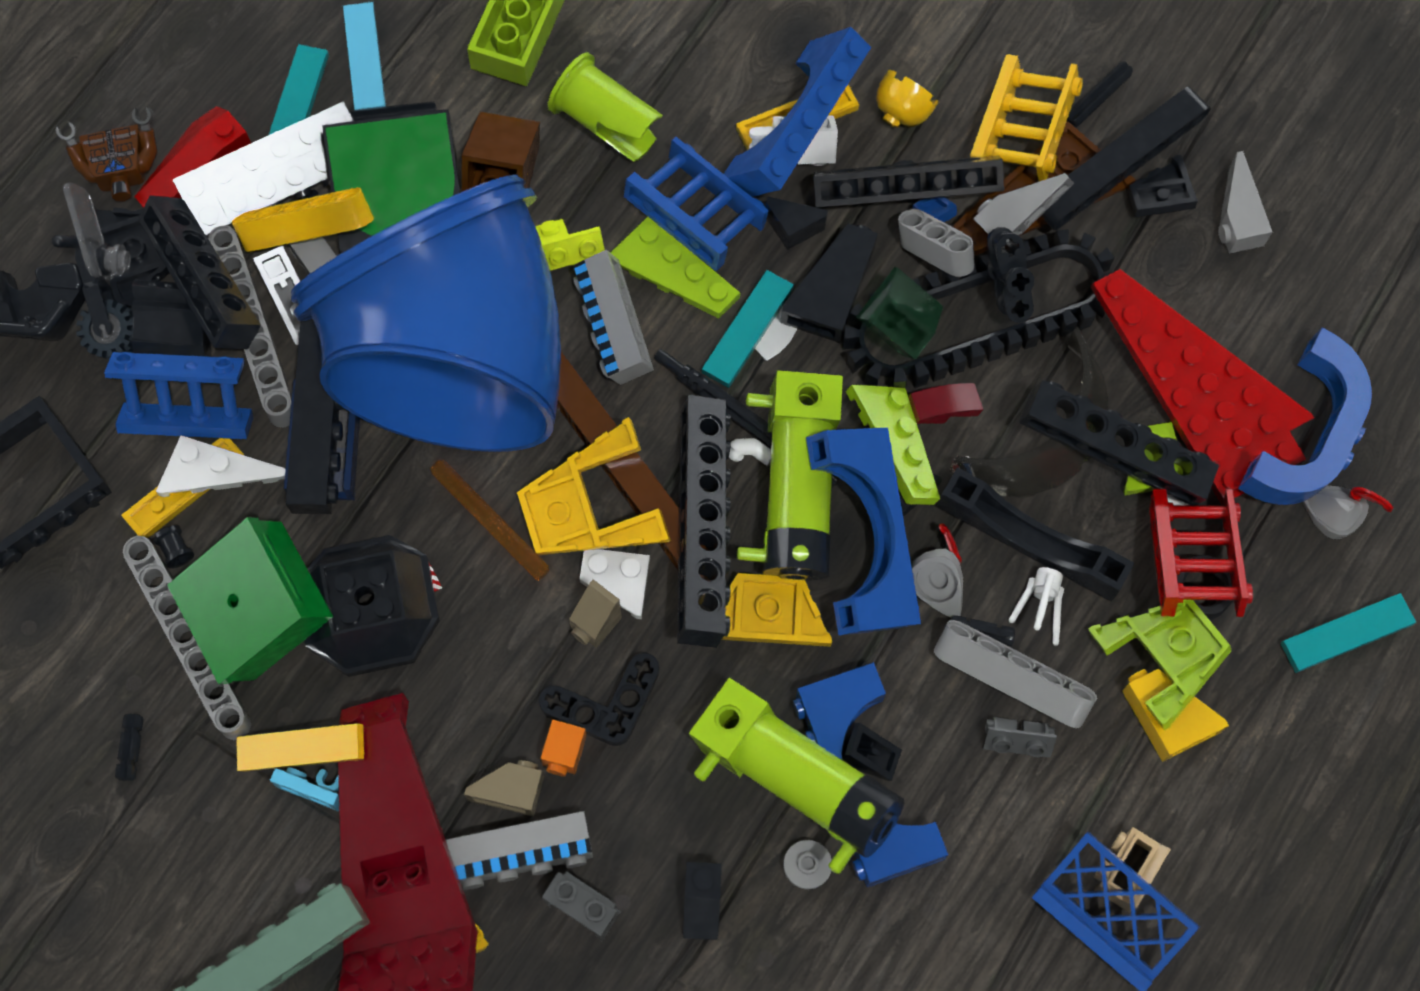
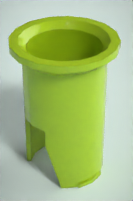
[548,52,663,162]

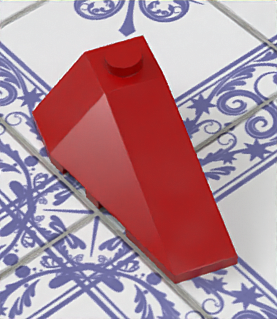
[134,106,251,208]

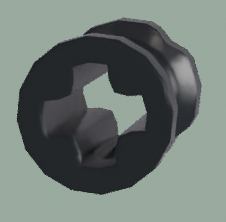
[152,525,194,569]

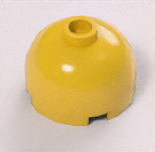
[876,70,939,128]

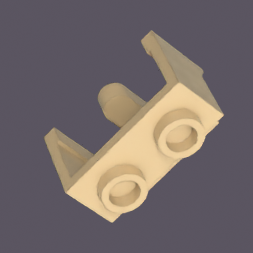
[1093,827,1171,913]

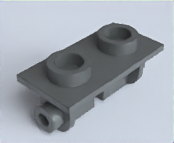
[983,717,1057,758]

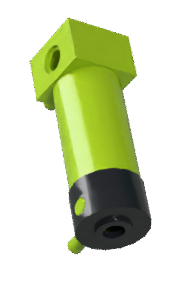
[737,370,843,581]
[689,678,904,874]

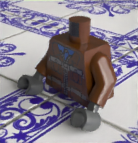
[56,107,157,201]

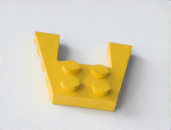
[517,417,671,555]

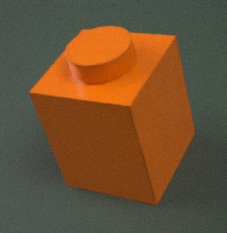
[540,720,587,777]

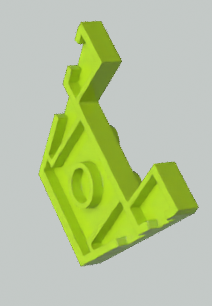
[1088,600,1231,731]

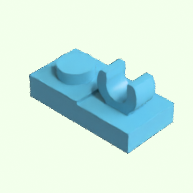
[270,767,339,812]

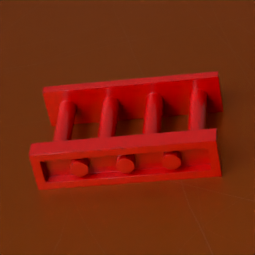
[1149,489,1253,617]

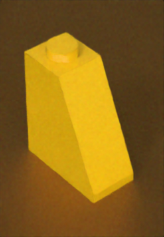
[1122,669,1229,762]

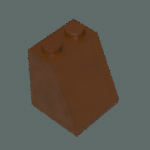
[462,112,540,192]

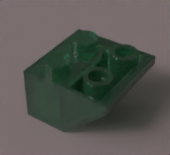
[856,267,943,359]

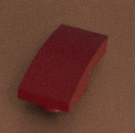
[908,383,984,424]

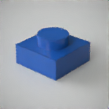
[913,196,957,223]

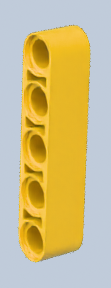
[231,187,374,252]

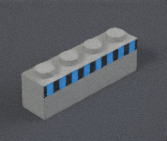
[573,250,654,385]
[446,811,593,890]

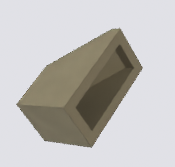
[569,579,622,648]
[464,760,544,817]

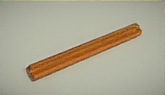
[430,459,550,580]

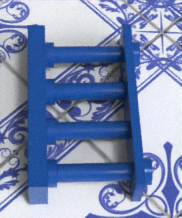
[624,137,769,271]
[104,352,253,439]

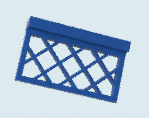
[1032,831,1199,991]

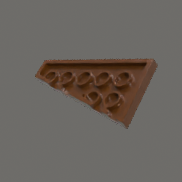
[952,122,1136,256]

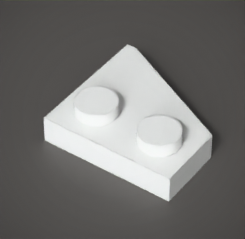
[580,549,650,619]

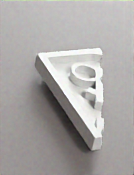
[156,436,286,497]

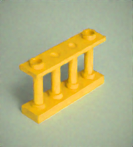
[970,54,1083,182]

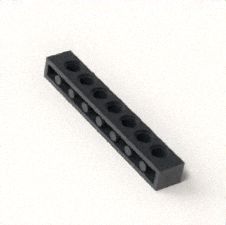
[677,395,731,648]

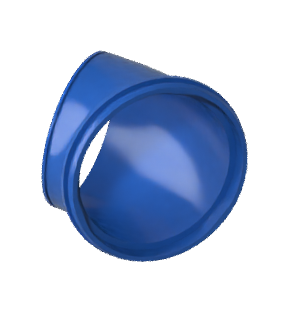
[291,175,561,452]

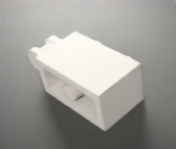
[749,115,838,166]

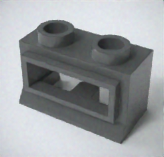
[542,871,621,941]

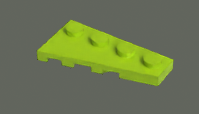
[611,217,740,319]
[846,385,940,505]

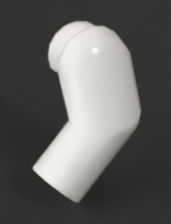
[729,438,771,466]

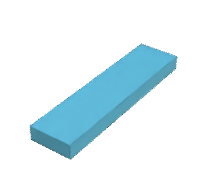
[343,2,386,110]

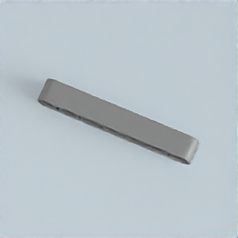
[208,225,292,428]
[123,536,251,740]

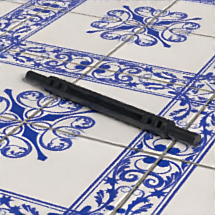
[654,349,839,488]

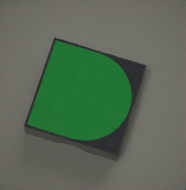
[322,109,461,253]

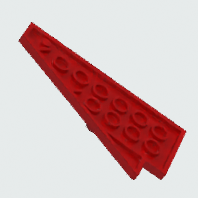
[1091,269,1314,505]

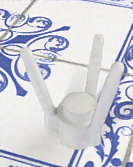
[1009,567,1064,646]

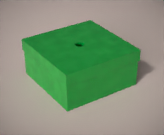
[167,517,333,684]

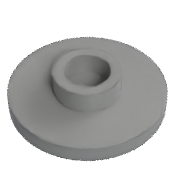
[784,840,832,889]

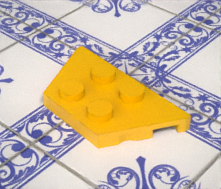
[722,573,832,647]

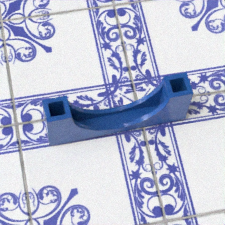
[724,27,872,197]
[806,427,921,636]
[793,663,948,888]

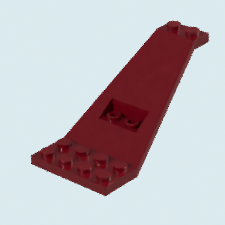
[338,693,478,991]

